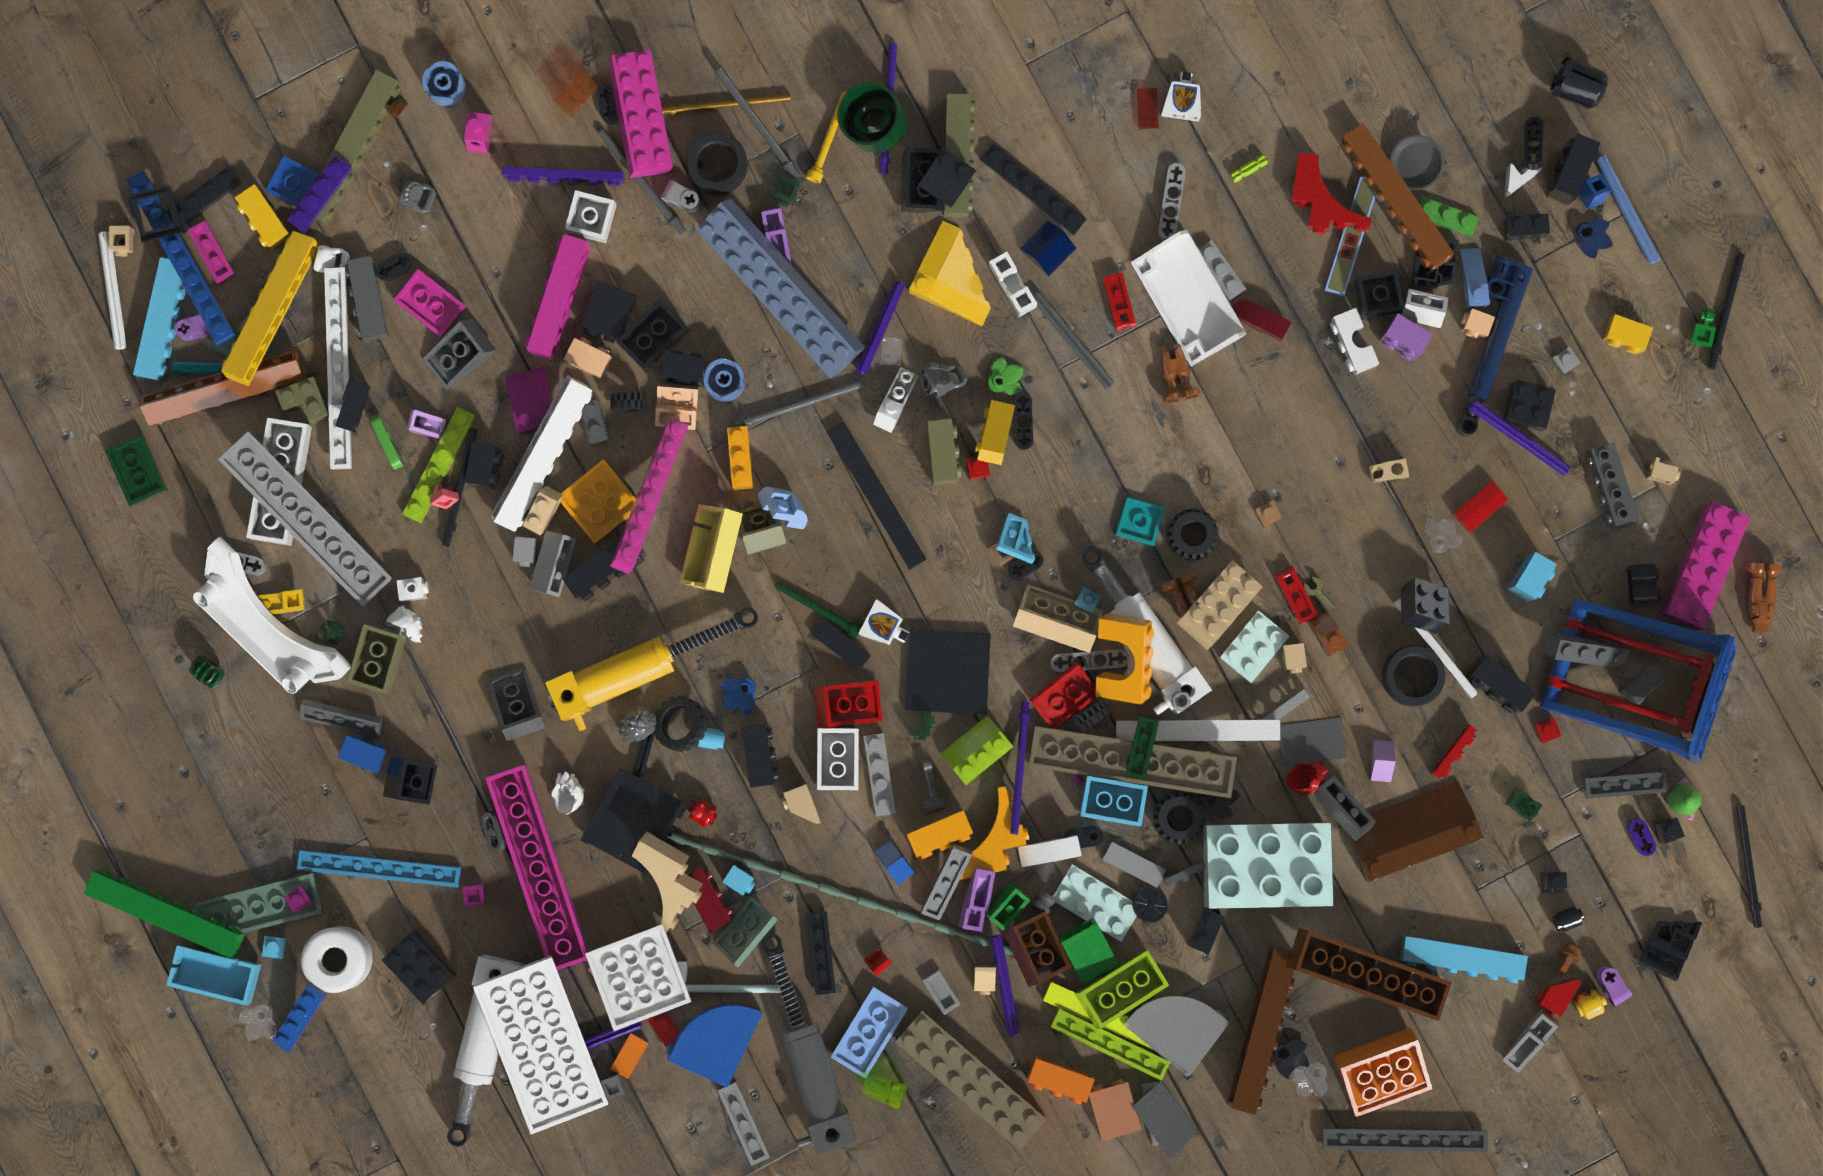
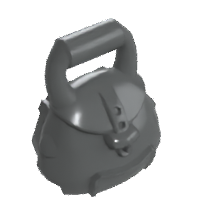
[919,362,968,398]

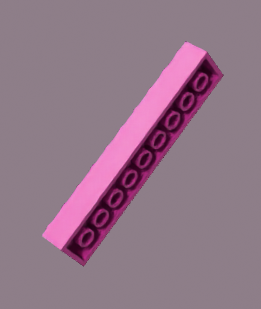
[485,765,590,970]

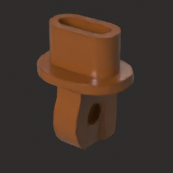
[1556,943,1581,976]

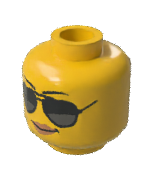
[1574,989,1607,1019]

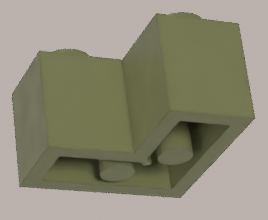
[275,377,329,424]

